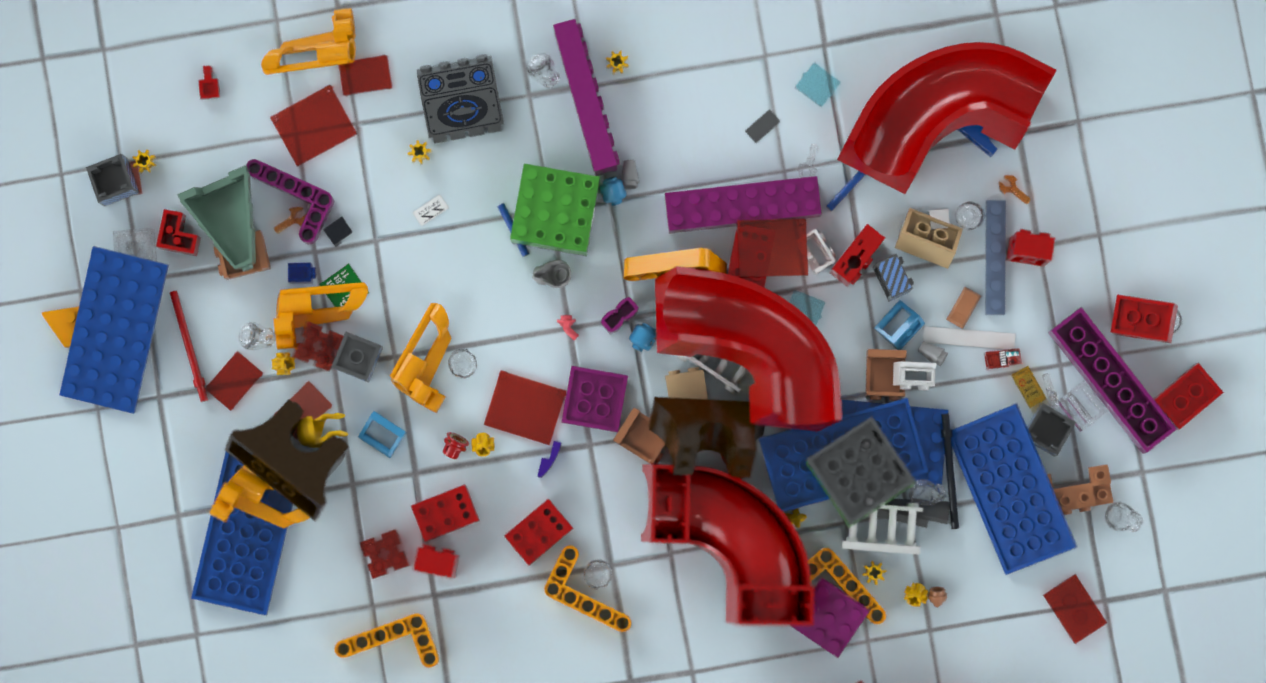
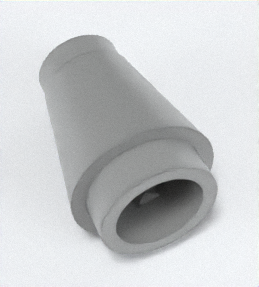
[621,160,639,189]
[918,341,948,366]

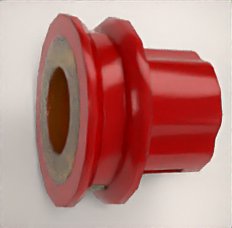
[442,432,469,459]

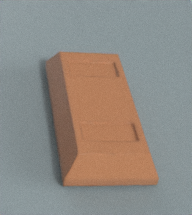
[946,287,981,329]

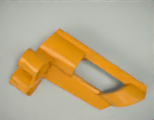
[261,8,356,75]
[274,282,368,350]
[390,303,452,413]
[209,466,310,528]

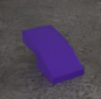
[537,441,562,478]

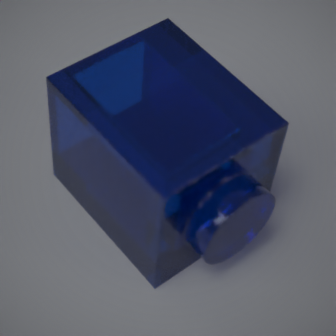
[288,262,316,284]

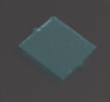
[795,62,840,107]
[790,290,825,326]

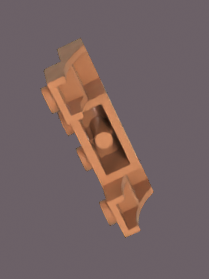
[1047,464,1113,515]

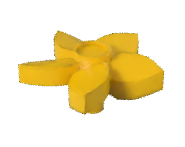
[785,508,807,528]

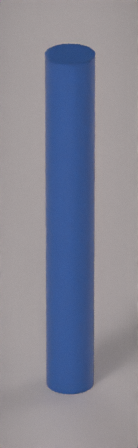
[826,171,866,211]
[497,203,530,257]

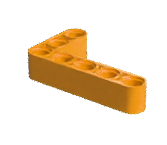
[623,248,727,281]
[544,545,631,632]
[808,548,886,624]
[335,613,439,668]

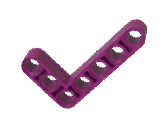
[246,159,334,245]

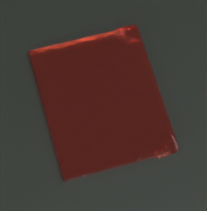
[270,85,357,167]
[736,219,808,277]
[484,370,567,445]

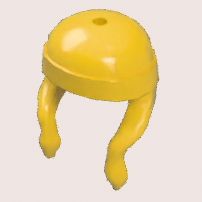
[297,413,348,448]

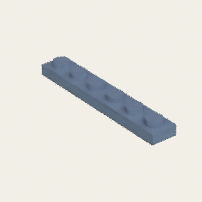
[985,200,1006,315]

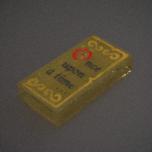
[1011,366,1047,409]

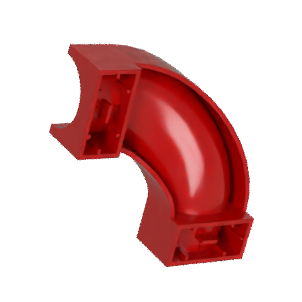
[837,42,1057,194]
[655,266,842,431]
[641,464,814,626]

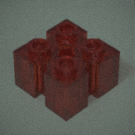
[291,321,344,372]
[359,529,411,579]

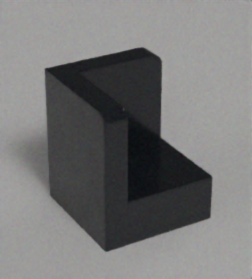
[323,217,352,247]

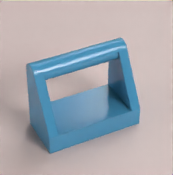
[874,300,925,350]
[358,411,407,458]

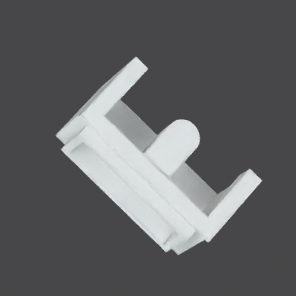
[795,229,837,275]
[893,361,936,391]

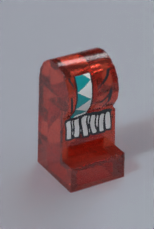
[984,348,1022,370]

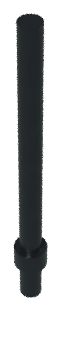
[941,414,959,529]

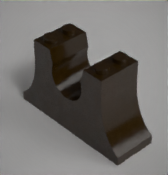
[649,397,765,478]
[225,399,349,521]

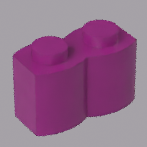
[601,297,639,334]

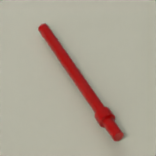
[170,291,208,402]

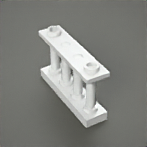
[676,355,747,394]
[842,503,923,555]

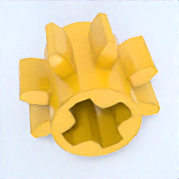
[606,50,629,74]
[407,140,432,165]
[132,149,156,173]
[272,352,295,375]
[471,433,494,457]
[862,561,886,585]
[904,583,928,607]

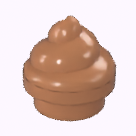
[928,587,947,608]

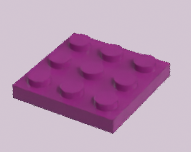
[561,366,628,433]
[790,578,870,658]

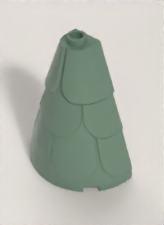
[177,165,256,272]

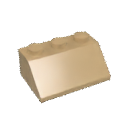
[895,208,963,269]

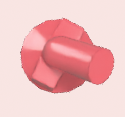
[557,315,579,340]

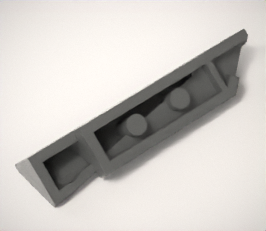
[877,498,950,528]

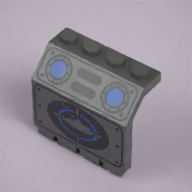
[417,55,504,144]

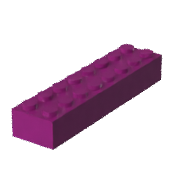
[553,19,620,176]
[665,176,822,234]
[1048,307,1177,454]

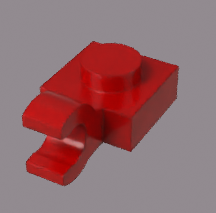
[198,65,220,100]

